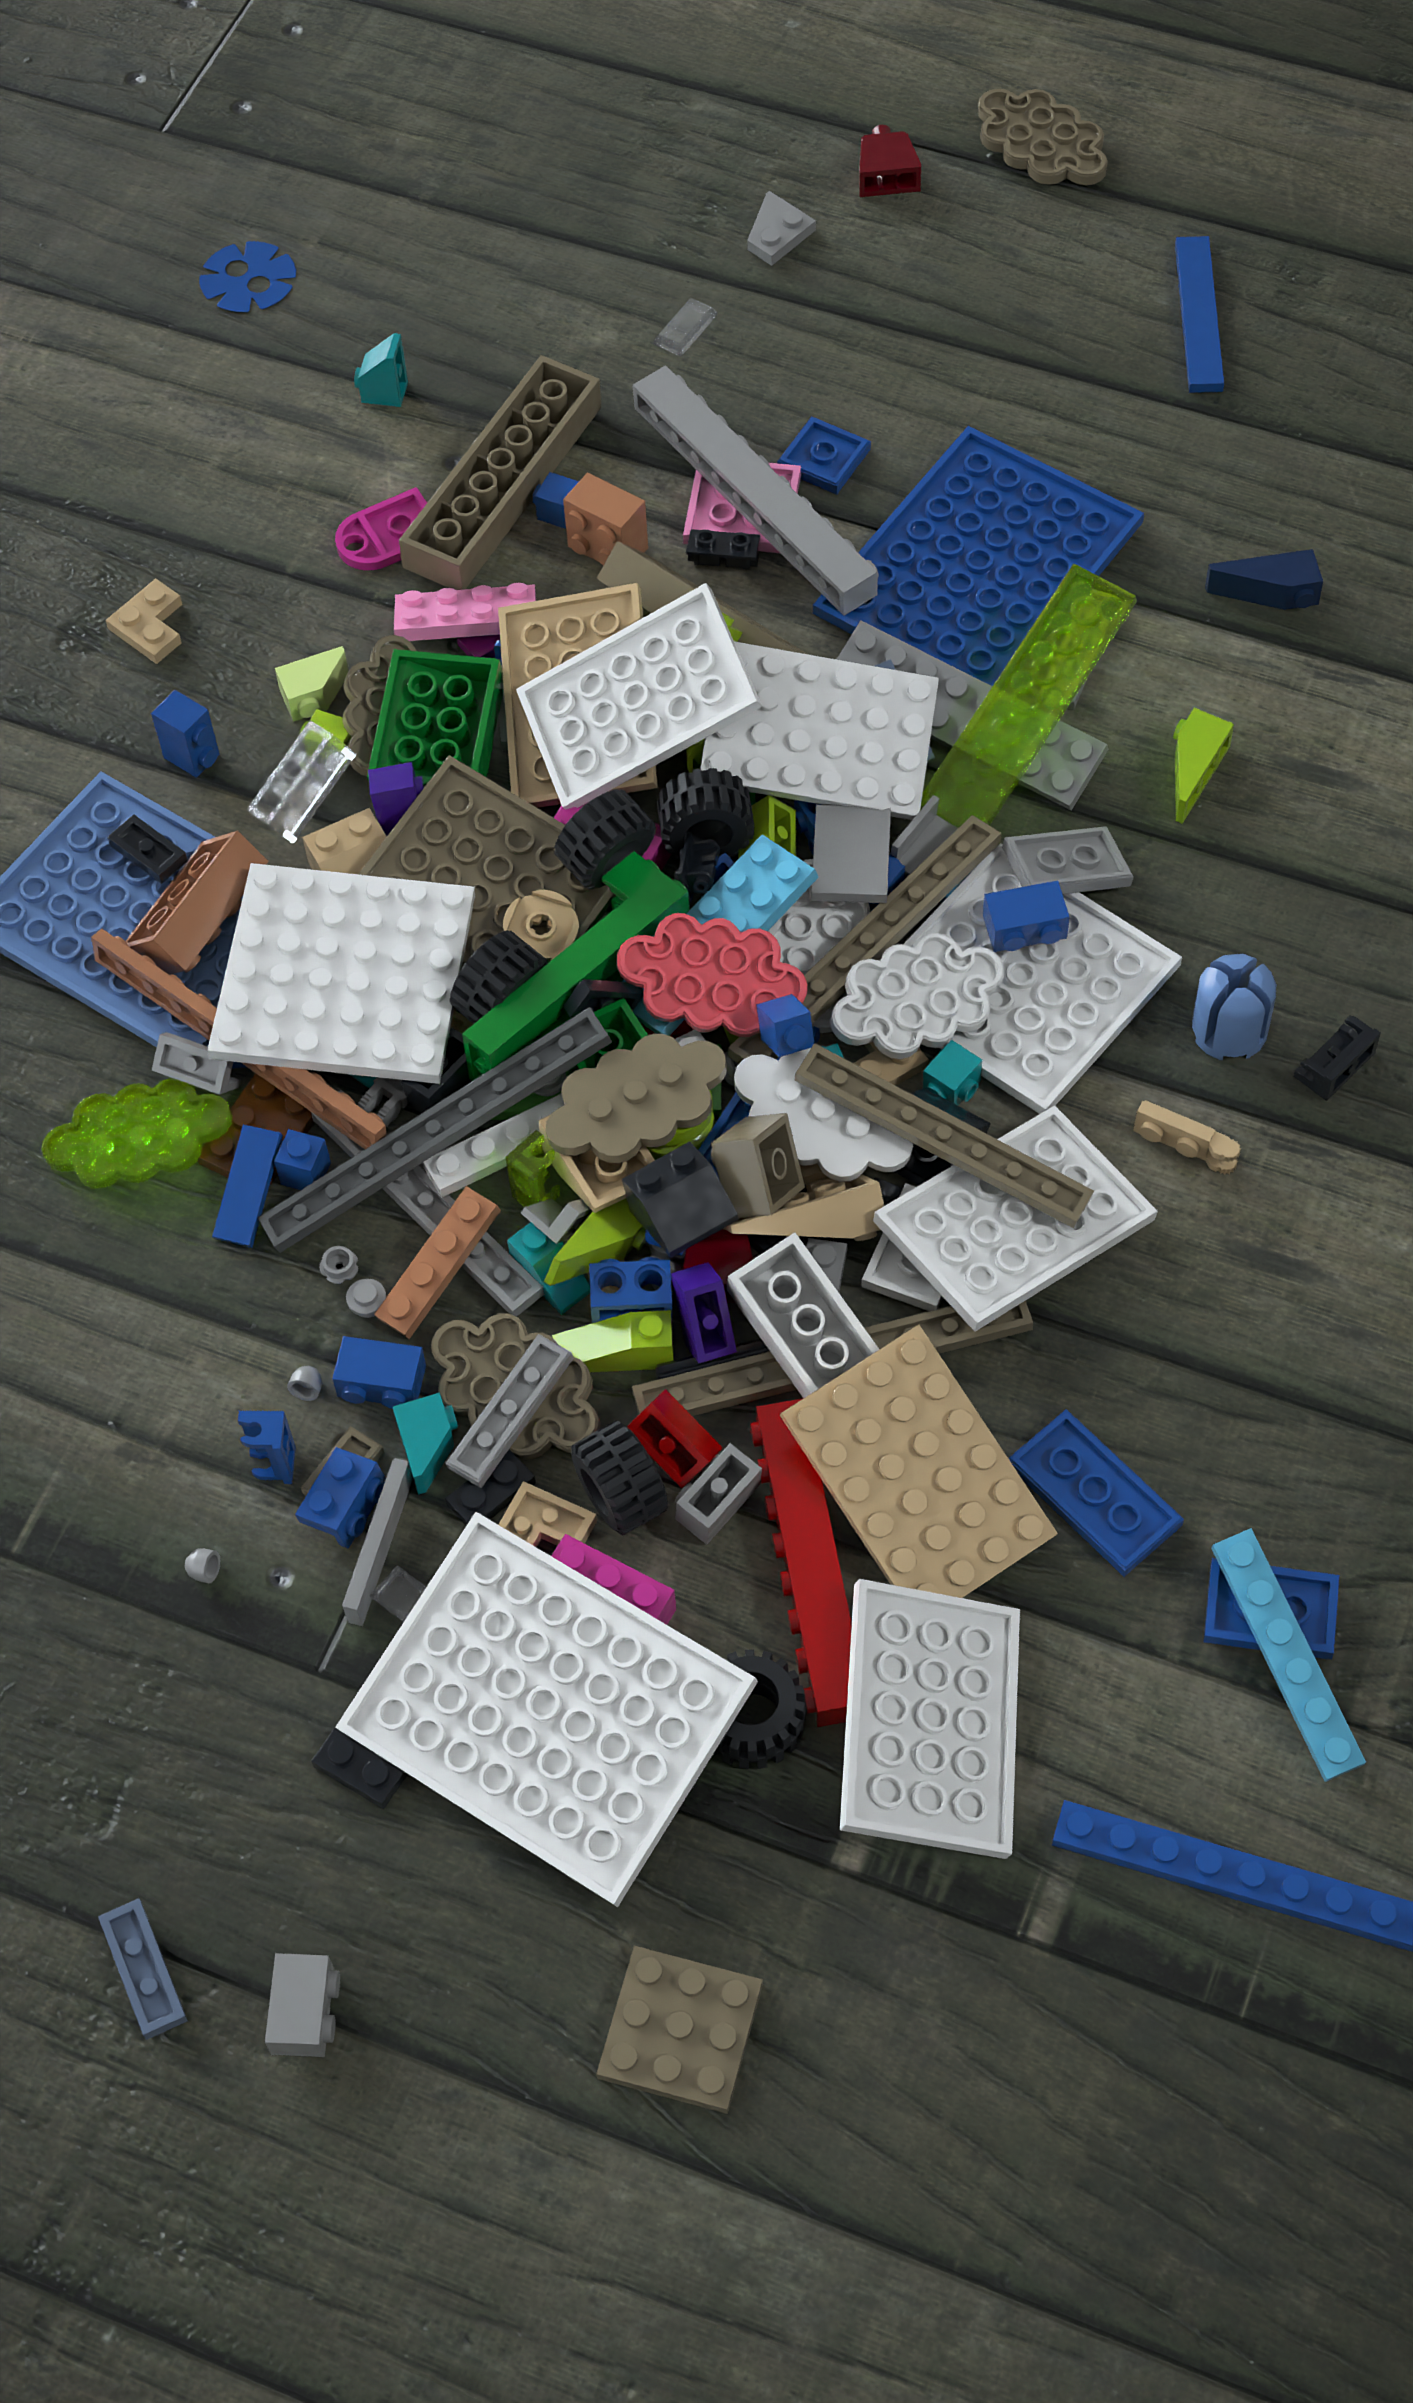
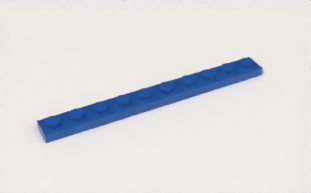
[1052,1800,1413,1952]

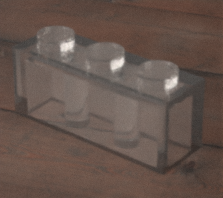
[247,720,356,843]

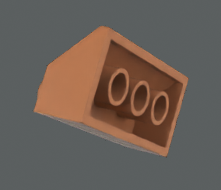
[126,830,269,975]

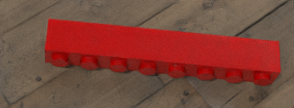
[750,1398,852,1727]

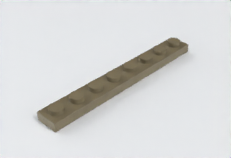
[794,1043,1094,1228]

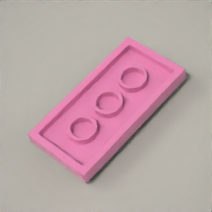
[394,583,536,641]

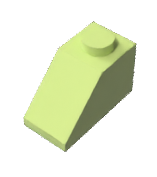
[275,646,349,722]

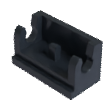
[1293,1015,1381,1101]

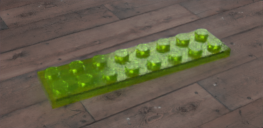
[920,564,1137,828]

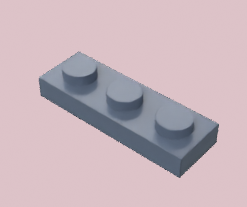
[98,1898,188,2040]

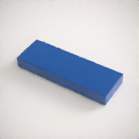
[212,1124,283,1248]

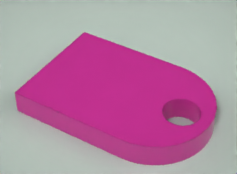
[335,487,427,570]

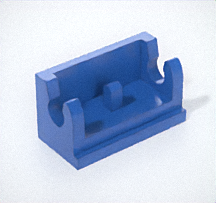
[238,1411,296,1484]

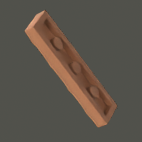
[374,1186,501,1339]

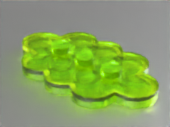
[41,1078,232,1189]

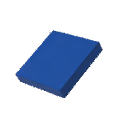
[777,416,871,495]

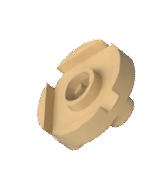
[503,890,580,963]

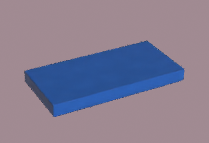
[1008,1409,1184,1577]

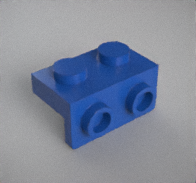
[295,1447,386,1549]

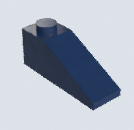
[1205,549,1323,610]

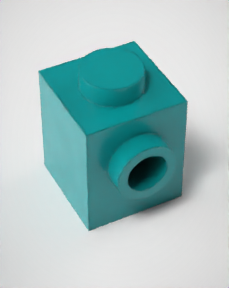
[922,1040,982,1106]

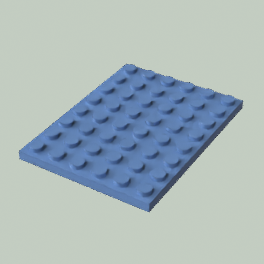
[0,771,243,1047]

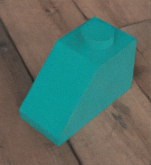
[354,333,408,407]
[507,1222,590,1315]
[393,1392,458,1494]

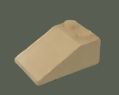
[303,808,386,874]
[539,1115,655,1213]

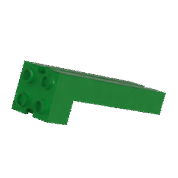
[462,851,689,1081]

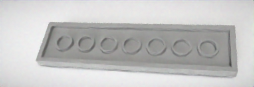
[836,620,1109,811]

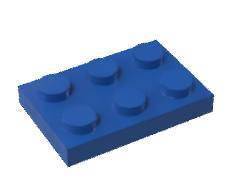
[1203,1558,1339,1660]

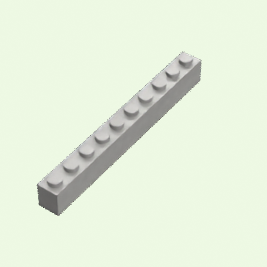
[633,365,879,616]

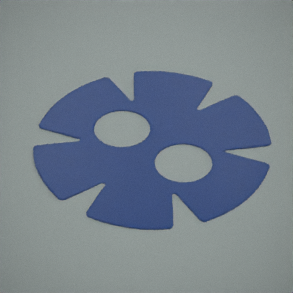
[199,241,296,312]

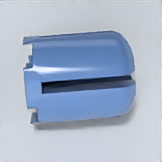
[1192,954,1277,1060]

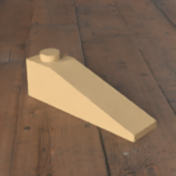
[724,1174,884,1241]

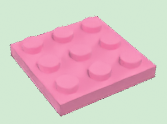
[683,463,801,553]

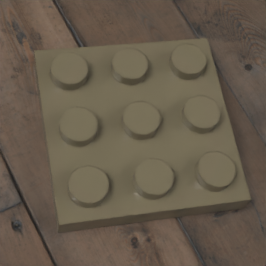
[596,1946,763,2114]

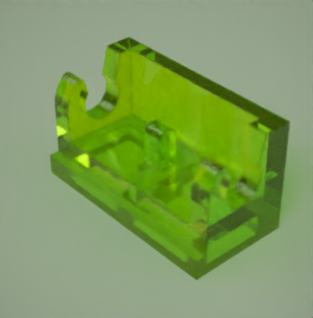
[505,1129,561,1207]

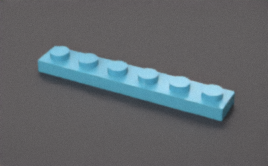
[1211,1528,1366,1782]

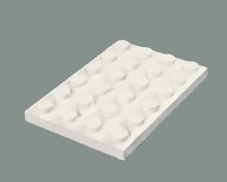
[516,583,762,810]
[700,641,939,820]
[873,1105,1158,1332]
[840,1579,1020,1859]

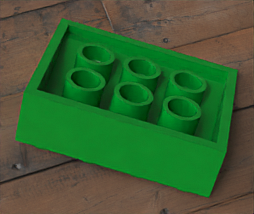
[367,649,504,786]

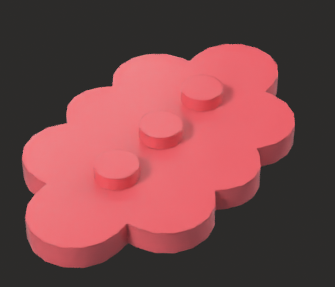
[617,913,807,1037]

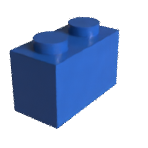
[151,690,220,778]
[983,880,1070,952]
[332,1336,426,1409]

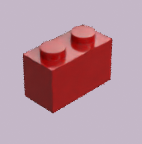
[627,1389,723,1488]

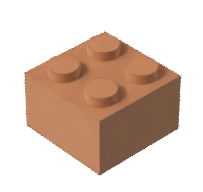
[563,472,648,566]

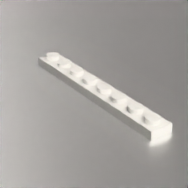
[423,1030,705,1198]

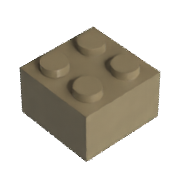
[711,1113,805,1218]

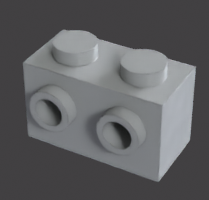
[675,1443,762,1545]
[265,1953,340,2057]

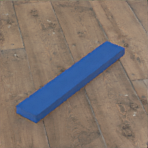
[1175,236,1224,393]

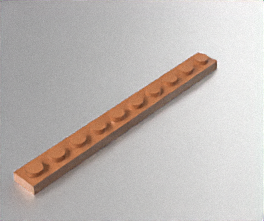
[91,928,386,1149]

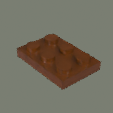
[196,1074,315,1187]

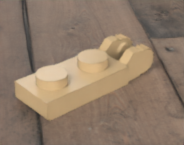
[1133,1100,1241,1175]

